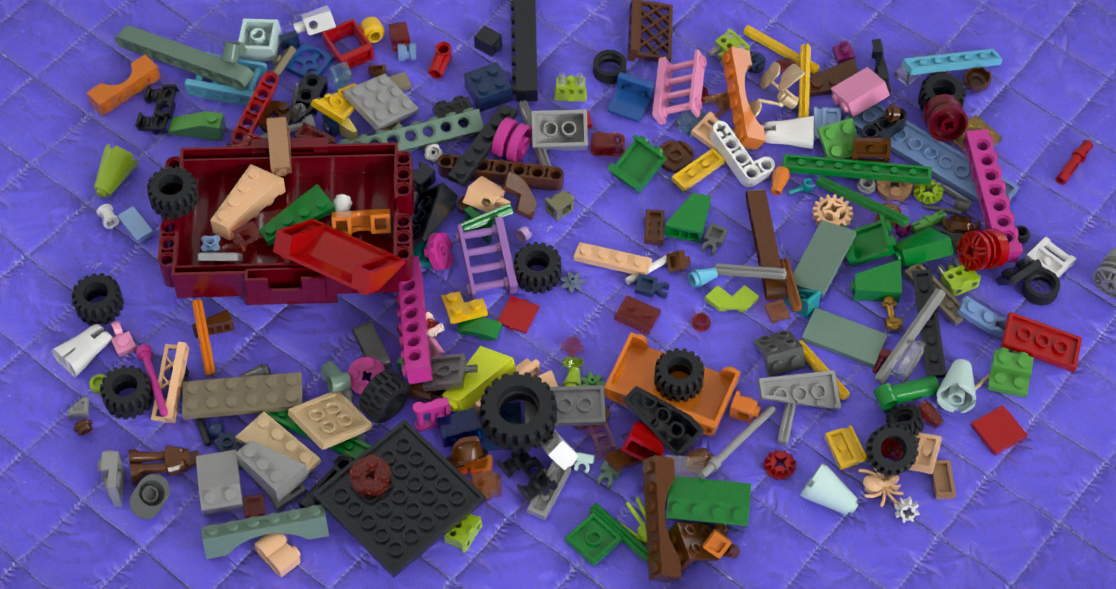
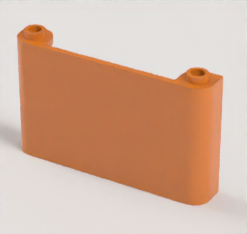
[604,332,741,436]

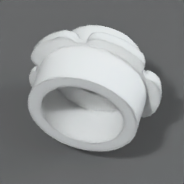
[424,143,442,162]

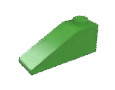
[168,111,226,141]

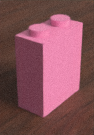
[831,67,890,117]

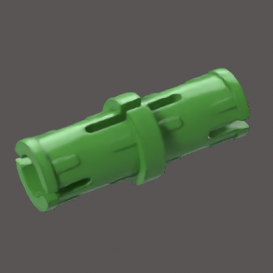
[910,210,947,234]

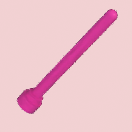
[136,344,168,416]

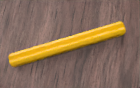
[743,25,820,75]
[798,44,811,118]

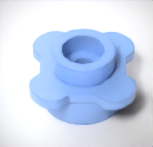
[201,235,221,253]

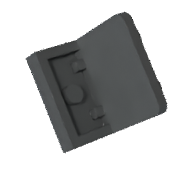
[754,330,805,377]

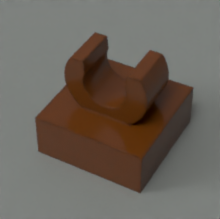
[666,250,691,273]

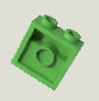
[987,348,1034,398]

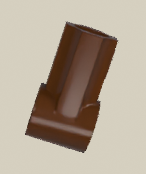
[408,383,447,402]

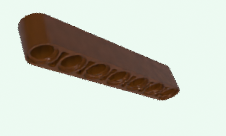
[437,154,564,191]
[745,189,786,301]

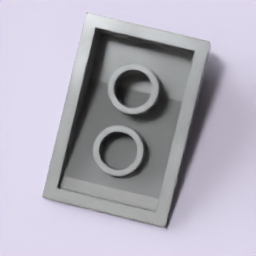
[532,109,588,151]
[196,450,244,516]

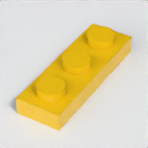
[671,148,725,192]

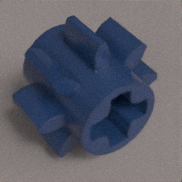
[747,51,766,73]

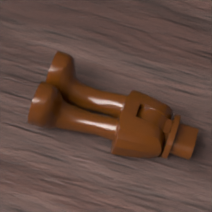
[129,446,199,485]

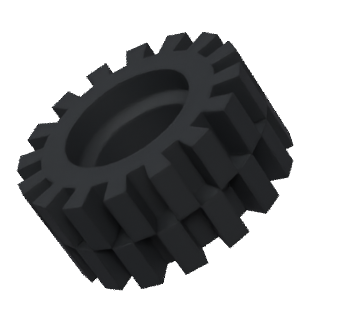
[886,403,924,436]

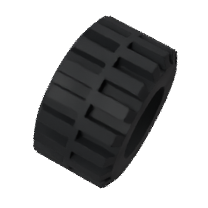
[918,72,966,110]
[147,166,199,219]
[513,242,561,294]
[71,273,124,325]
[654,348,705,402]
[100,365,153,420]
[359,369,411,423]
[865,423,919,476]

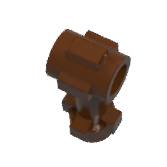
[712,523,740,559]

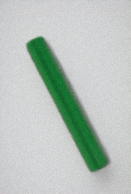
[589,503,648,562]

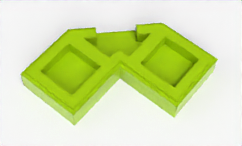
[705,285,759,311]

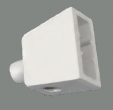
[293,6,336,35]

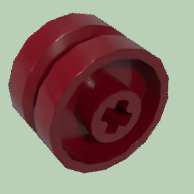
[922,94,968,142]

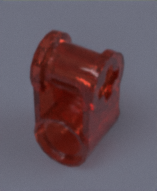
[590,132,626,157]

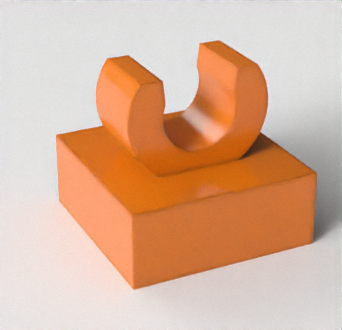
[702,529,732,559]

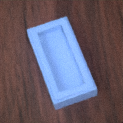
[117,207,154,244]

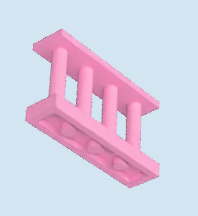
[652,49,707,125]

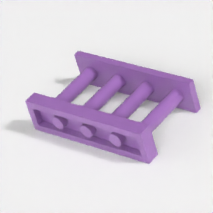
[455,217,518,300]

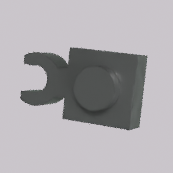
[702,223,728,256]

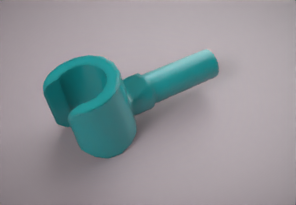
[788,178,814,195]

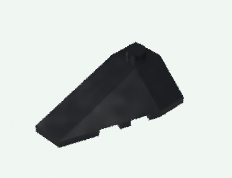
[412,182,458,246]
[623,386,705,458]

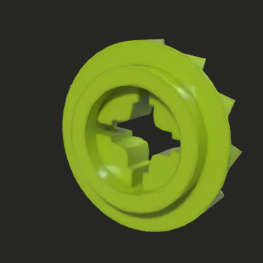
[913,179,944,204]

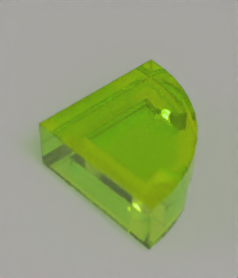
[563,356,584,367]

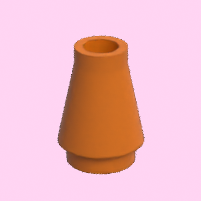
[770,166,790,195]

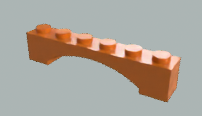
[722,46,766,150]

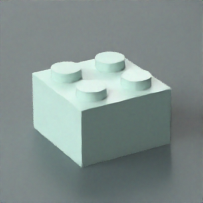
[238,18,282,61]

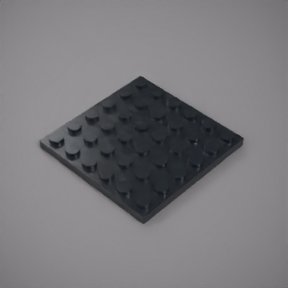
[312,419,486,578]

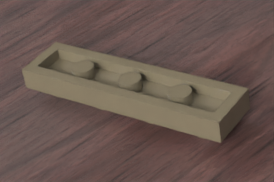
[903,263,965,326]

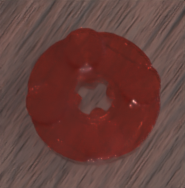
[350,454,391,496]

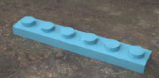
[901,49,1002,75]

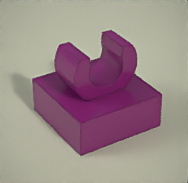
[832,41,855,64]

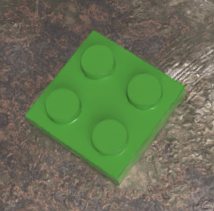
[817,118,858,159]

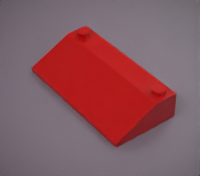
[273,218,405,295]

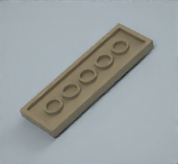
[182,372,303,419]

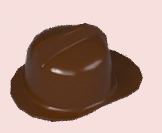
[446,435,488,467]

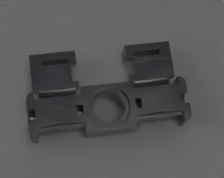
[871,39,891,98]
[135,84,180,135]
[497,449,558,502]

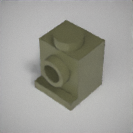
[545,190,574,221]

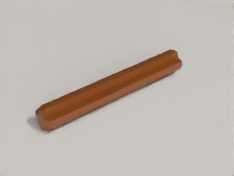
[780,258,802,312]

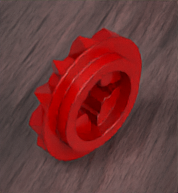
[764,449,796,480]

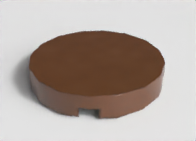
[660,140,694,173]

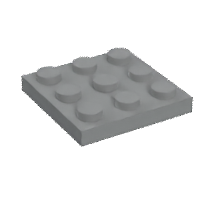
[343,73,419,131]

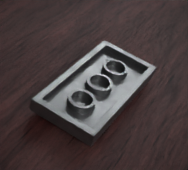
[525,385,606,426]

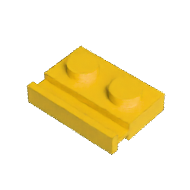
[824,425,867,470]

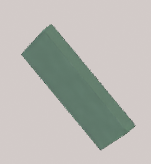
[793,220,856,297]
[801,307,888,368]

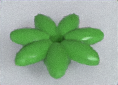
[581,372,605,386]

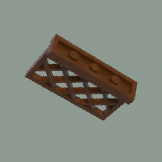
[627,0,673,62]

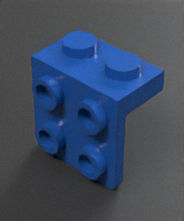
[607,72,654,122]

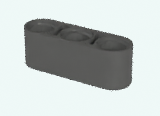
[352,321,392,369]

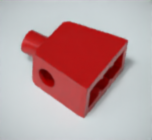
[621,422,664,461]

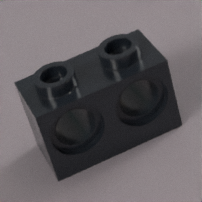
[296,72,328,115]

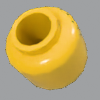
[359,17,385,43]

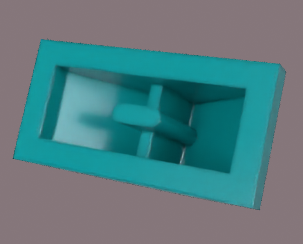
[784,289,821,319]

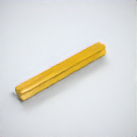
[799,340,850,401]

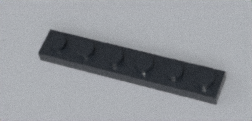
[448,104,518,186]
[912,269,946,378]

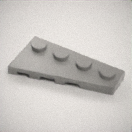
[757,370,841,410]

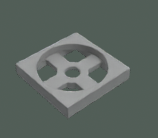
[198,253,243,261]

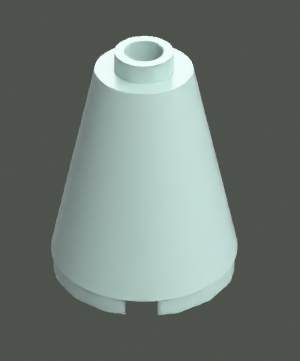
[937,359,977,413]
[800,462,859,515]

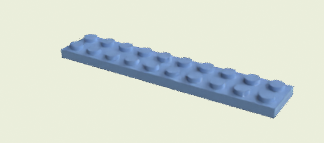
[844,103,1019,211]

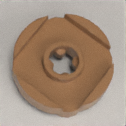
[876,180,913,202]

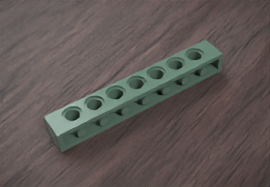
[339,108,484,152]

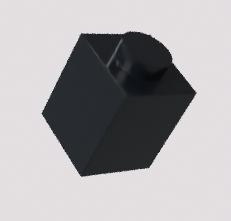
[474,25,503,57]

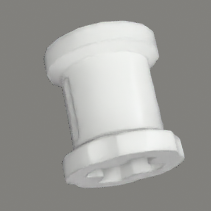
[96,204,119,229]

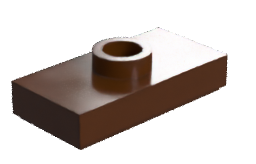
[644,209,665,245]
[604,449,642,472]

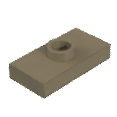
[269,46,296,76]

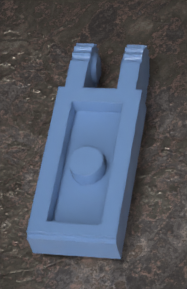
[957,296,1006,339]

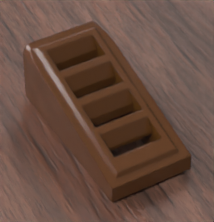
[191,310,235,338]

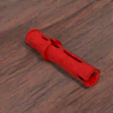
[1055,140,1093,185]

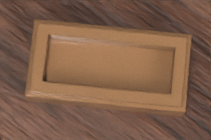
[931,460,956,500]

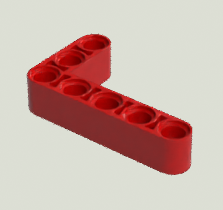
[231,71,279,146]

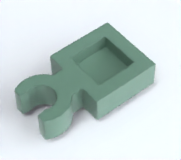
[597,452,623,489]

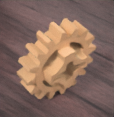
[812,194,853,226]

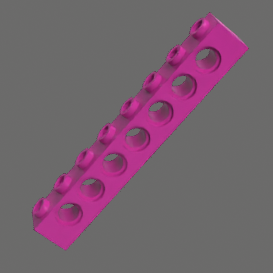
[963,129,1023,263]
[396,256,433,384]

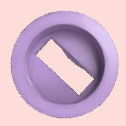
[515,226,532,243]

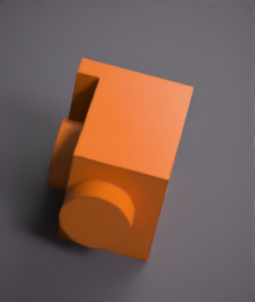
[729,391,761,424]

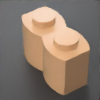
[254,533,301,578]

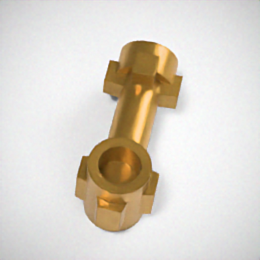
[882,296,902,331]

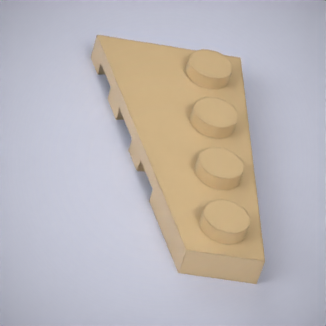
[235,412,321,474]

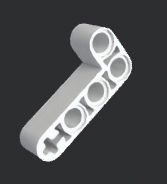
[709,121,775,188]

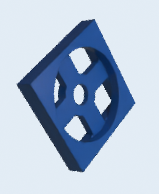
[284,42,334,79]

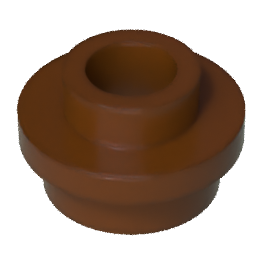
[885,104,900,122]
[73,418,93,436]

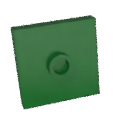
[564,512,622,567]

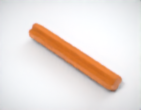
[192,299,216,376]

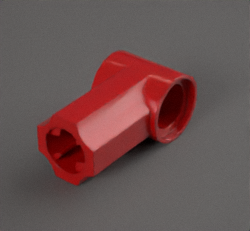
[428,41,452,79]

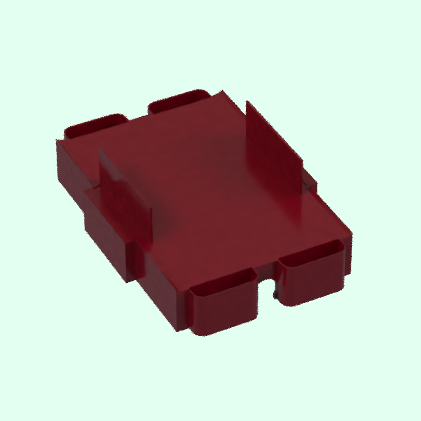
[158,137,414,305]

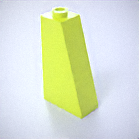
[442,346,516,414]

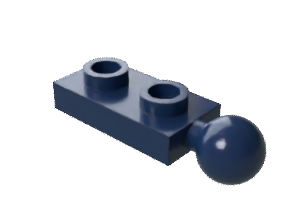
[208,422,243,472]

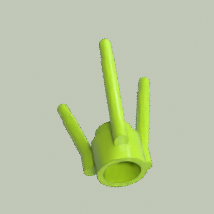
[619,497,647,544]

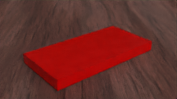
[1001,312,1082,373]

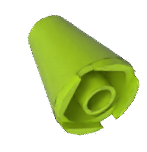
[94,144,139,198]

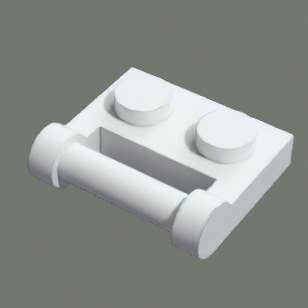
[1025,237,1077,278]

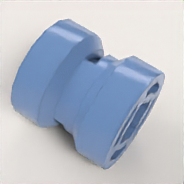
[398,43,417,62]

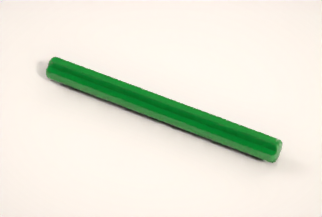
[816,176,910,227]

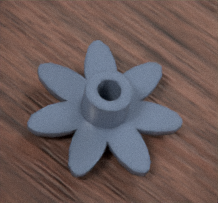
[561,272,585,293]

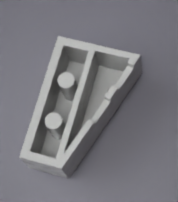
[236,441,309,502]

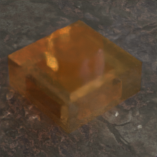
[764,299,790,324]

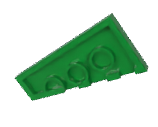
[259,184,336,246]

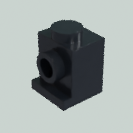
[413,161,436,193]

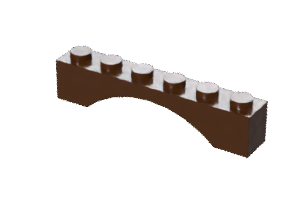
[642,455,682,583]

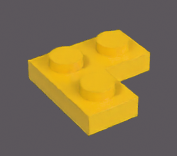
[441,291,488,324]

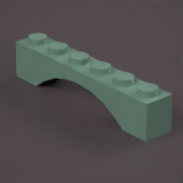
[201,505,329,559]

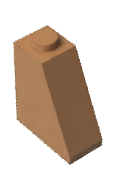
[266,117,292,176]

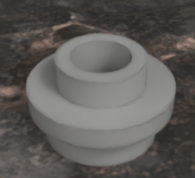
[857,179,876,194]

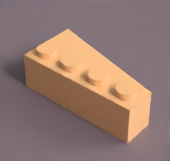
[210,164,286,240]

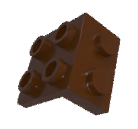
[668,522,719,571]

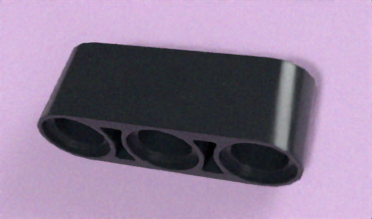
[861,108,907,138]

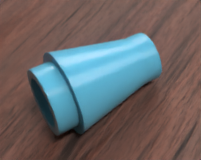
[688,267,718,288]

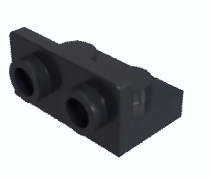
[432,96,472,128]

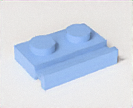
[814,107,841,140]

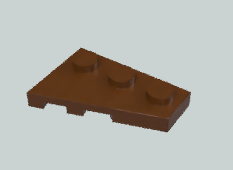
[809,58,858,97]

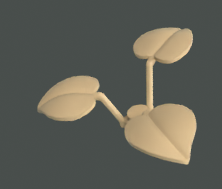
[749,62,806,118]

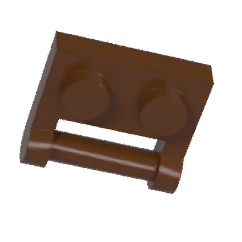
[851,137,891,163]

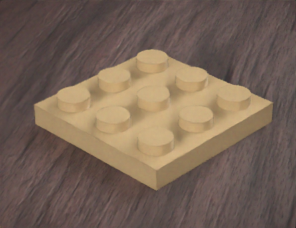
[288,391,372,450]

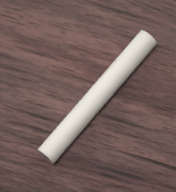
[625,252,672,285]

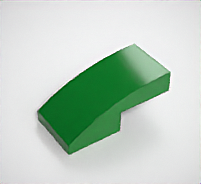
[457,317,502,341]

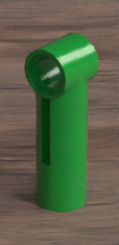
[873,376,940,411]

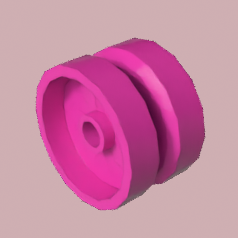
[492,117,532,162]

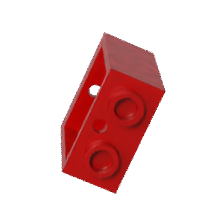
[322,19,374,72]

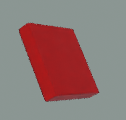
[971,405,1028,456]

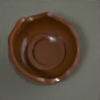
[964,67,992,93]

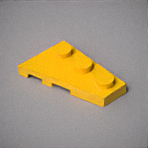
[310,83,357,124]

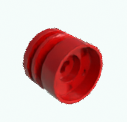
[957,228,1010,271]

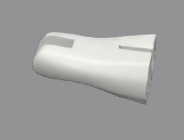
[763,116,814,149]
[52,324,112,377]

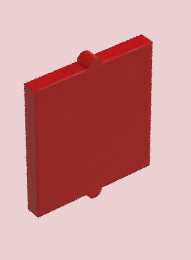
[497,296,540,334]

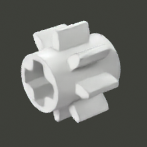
[894,496,920,523]

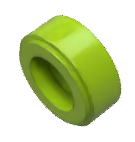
[89,374,107,394]

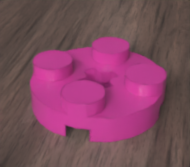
[424,232,454,271]
[347,357,386,395]

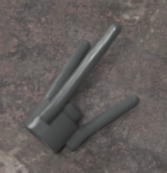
[290,83,321,122]
[923,185,973,216]

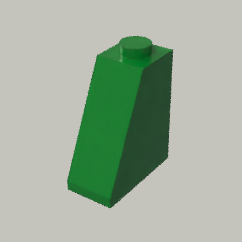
[665,193,711,243]
[892,227,954,267]
[850,260,902,303]

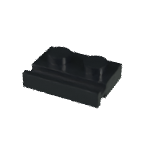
[996,258,1042,286]

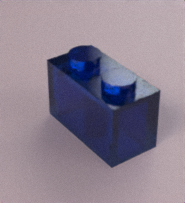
[437,407,482,448]

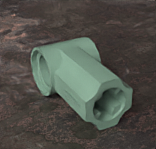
[221,41,247,63]
[321,361,351,393]

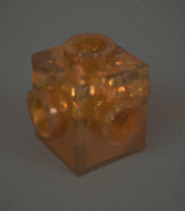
[470,470,502,500]

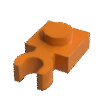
[457,454,493,476]

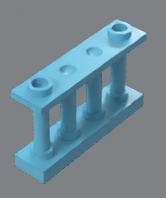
[184,52,268,106]

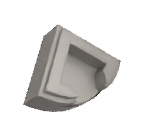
[68,397,90,418]

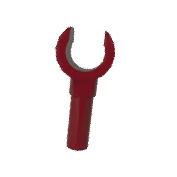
[872,349,892,374]

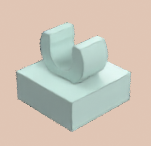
[574,452,595,473]

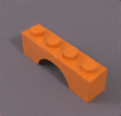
[86,54,161,116]

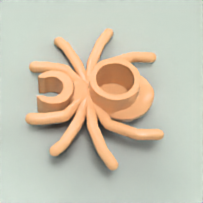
[858,462,903,507]

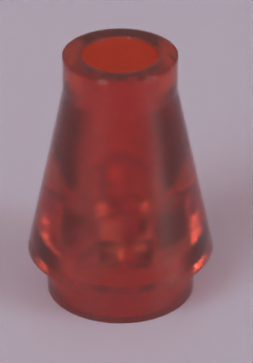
[918,399,944,429]

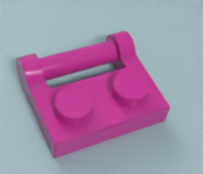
[413,397,451,432]

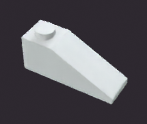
[541,430,579,470]

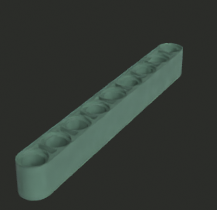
[115,25,254,90]

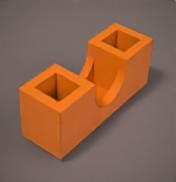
[331,209,391,235]

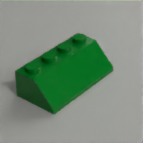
[666,476,751,526]

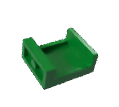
[607,134,666,194]
[842,214,897,267]

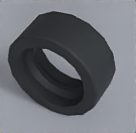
[593,50,627,84]
[1021,268,1060,306]

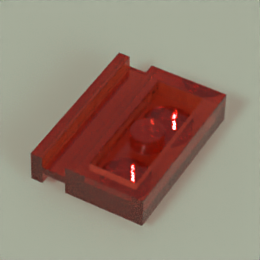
[614,295,661,335]

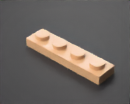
[574,242,652,275]

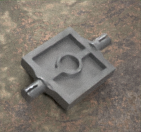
[423,353,478,392]

